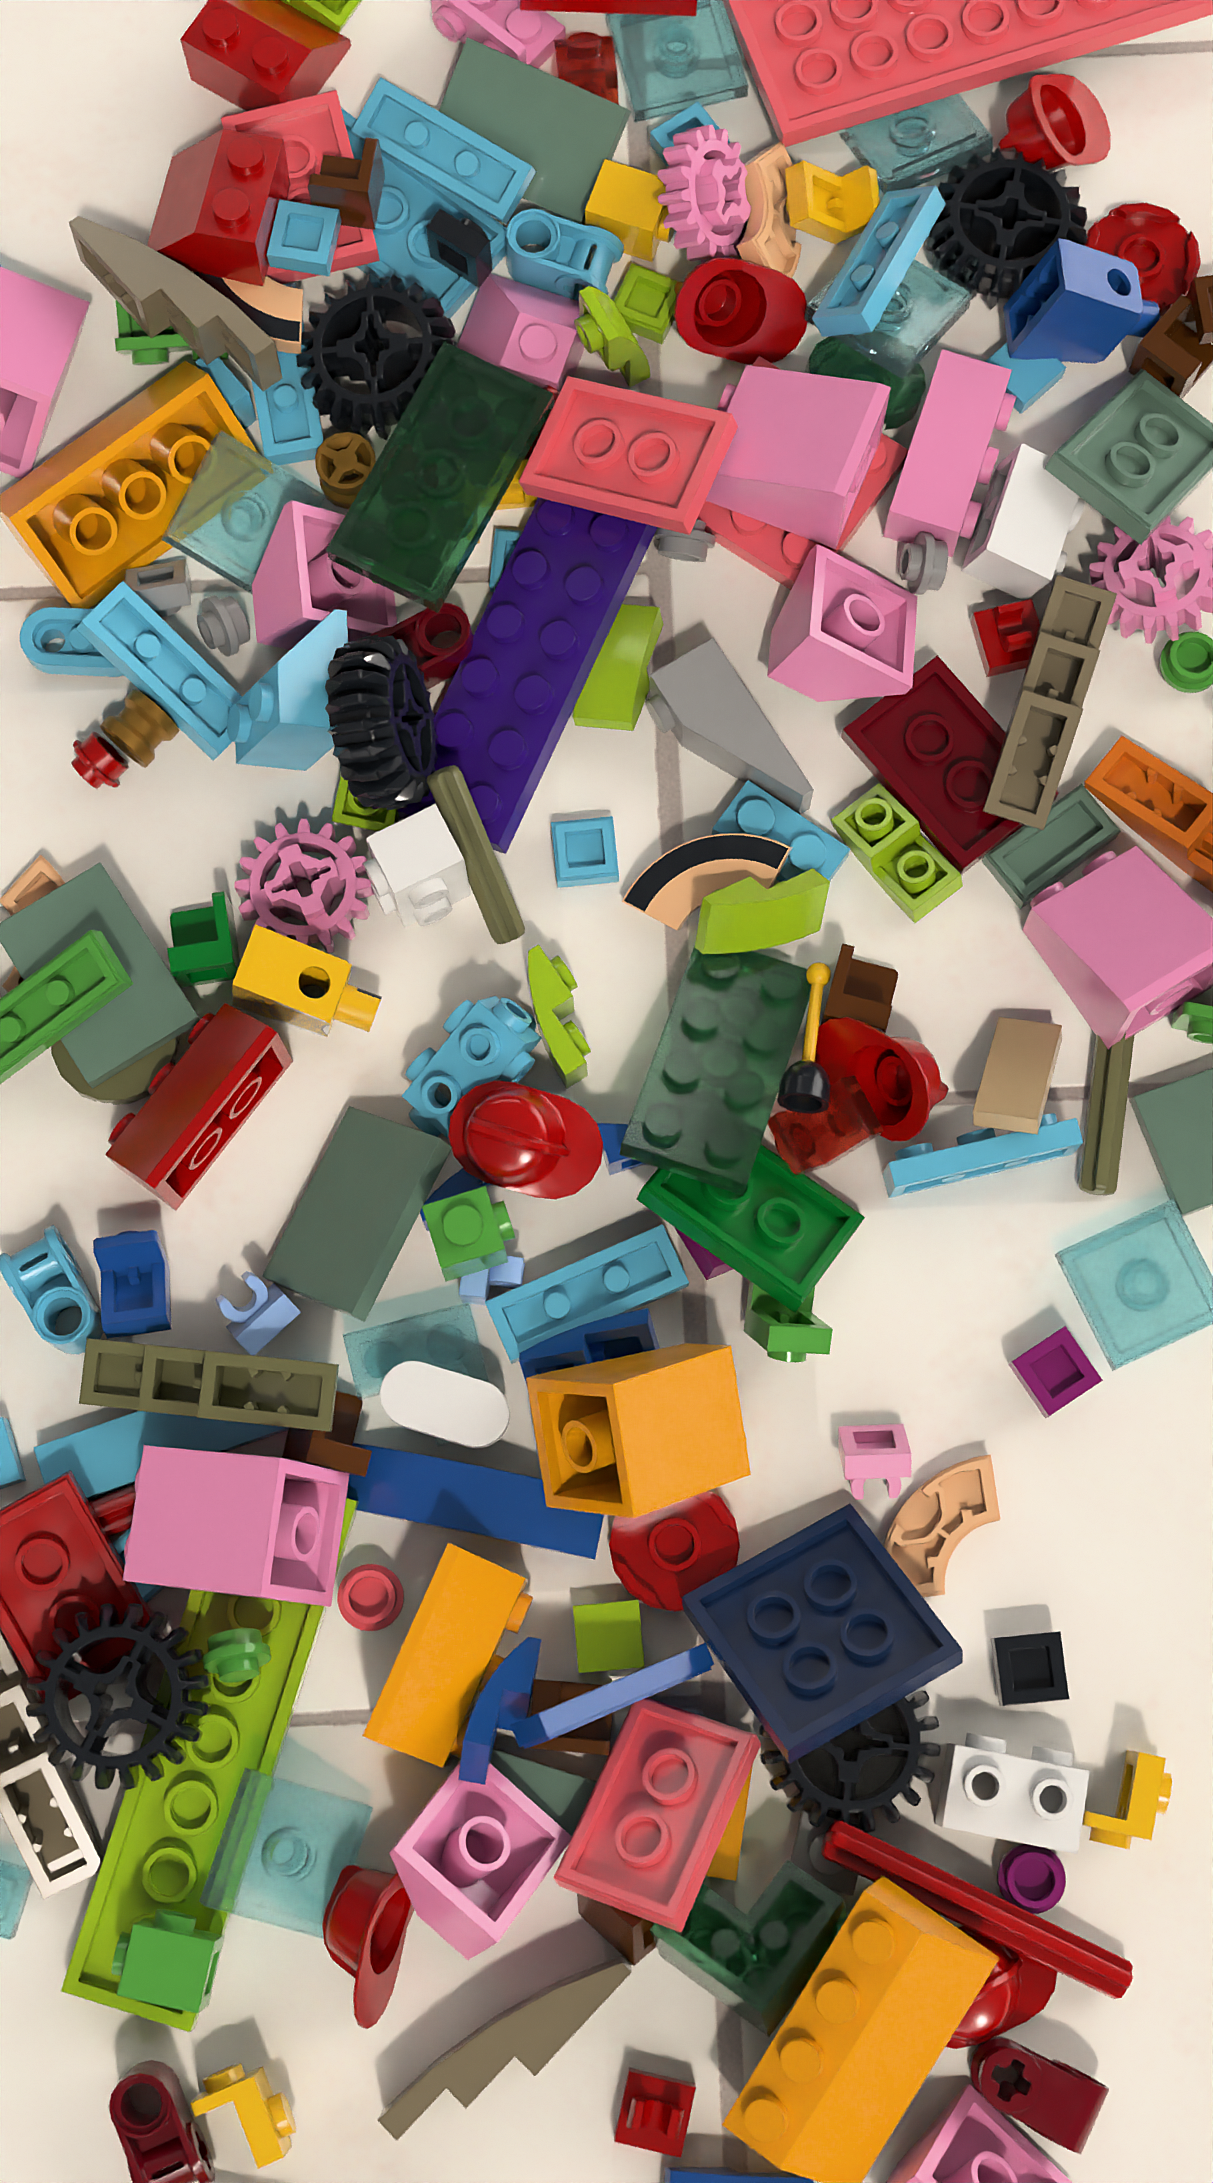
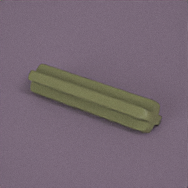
[427,765,525,944]
[1079,1032,1134,1195]

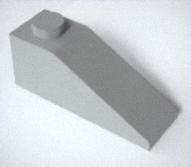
[645,638,814,814]

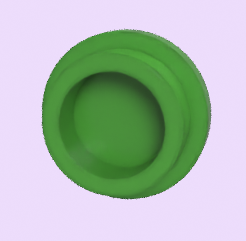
[1159,632,1213,693]
[203,1628,271,1683]

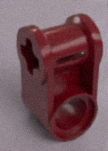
[369,602,474,690]
[969,2036,1110,2154]
[109,2060,215,2183]

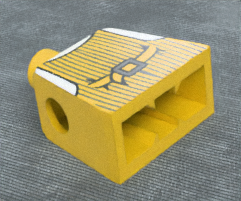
[232,924,382,1037]

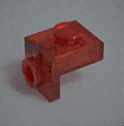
[554,32,619,105]
[767,1075,884,1175]

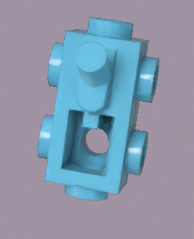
[402,996,542,1139]

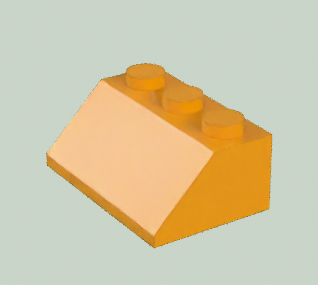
[362,1543,533,1768]

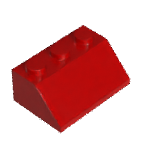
[105,1003,293,1211]

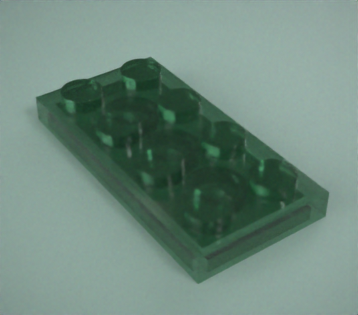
[326,341,555,613]
[619,945,811,1196]

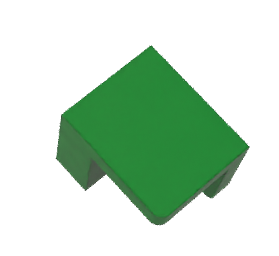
[167,891,240,988]

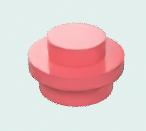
[337,1564,404,1631]

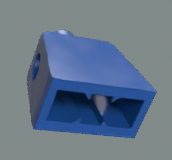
[1003,238,1160,364]

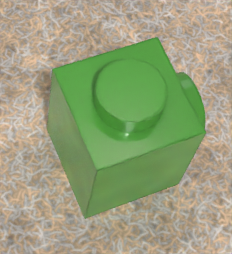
[422,1186,515,1282]
[112,1909,225,2013]

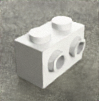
[961,443,1084,601]
[363,804,471,928]
[935,1733,1090,1854]

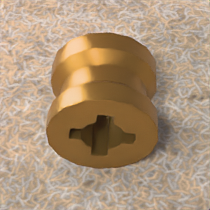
[315,432,380,509]
[100,689,180,768]

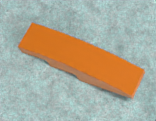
[1084,736,1213,893]

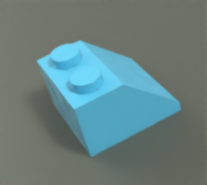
[227,609,348,771]

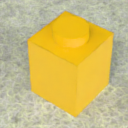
[585,159,675,262]

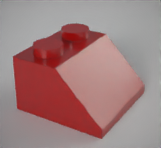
[180,0,351,112]
[147,129,290,286]

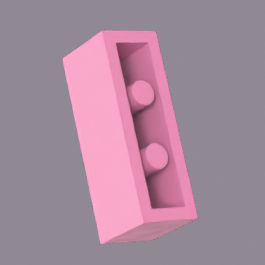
[883,349,1017,557]

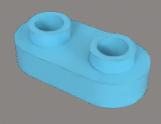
[20,607,124,677]

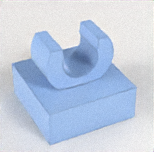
[459,1256,525,1306]
[216,1271,301,1356]

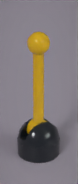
[777,962,831,1114]

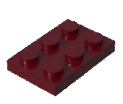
[841,655,1059,875]

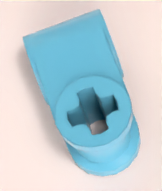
[506,209,624,301]
[0,1225,104,1354]

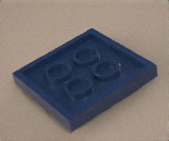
[681,1503,963,1764]

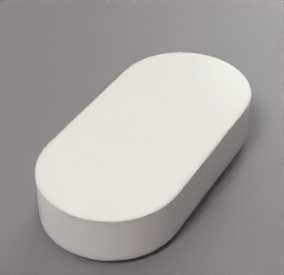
[380,1361,510,1448]

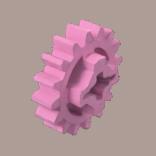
[658,125,751,263]
[1089,516,1213,644]
[235,819,374,954]

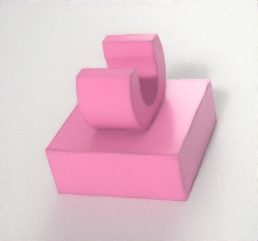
[838,1424,911,1500]

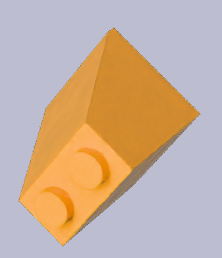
[526,1343,751,1518]

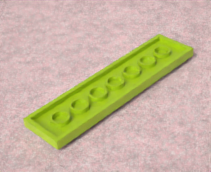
[61,1498,358,2032]

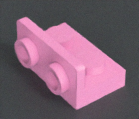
[431,0,566,69]

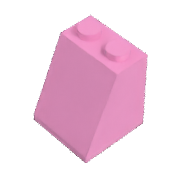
[0,267,90,479]
[705,365,891,549]
[1022,846,1213,1050]
[123,1445,349,1607]

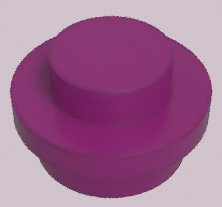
[997,1844,1066,1914]

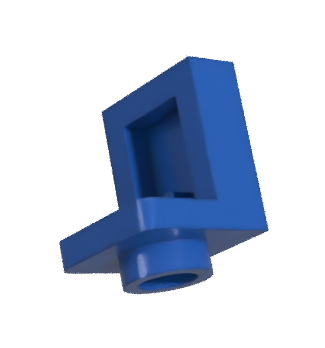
[93,1230,171,1339]

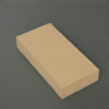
[973,1017,1062,1135]

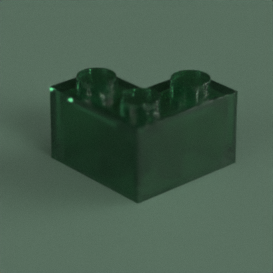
[650,1859,847,2037]

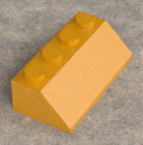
[0,361,272,609]
[721,1876,1000,2183]

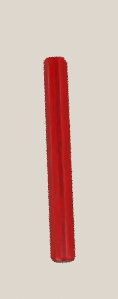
[821,1820,1133,1999]

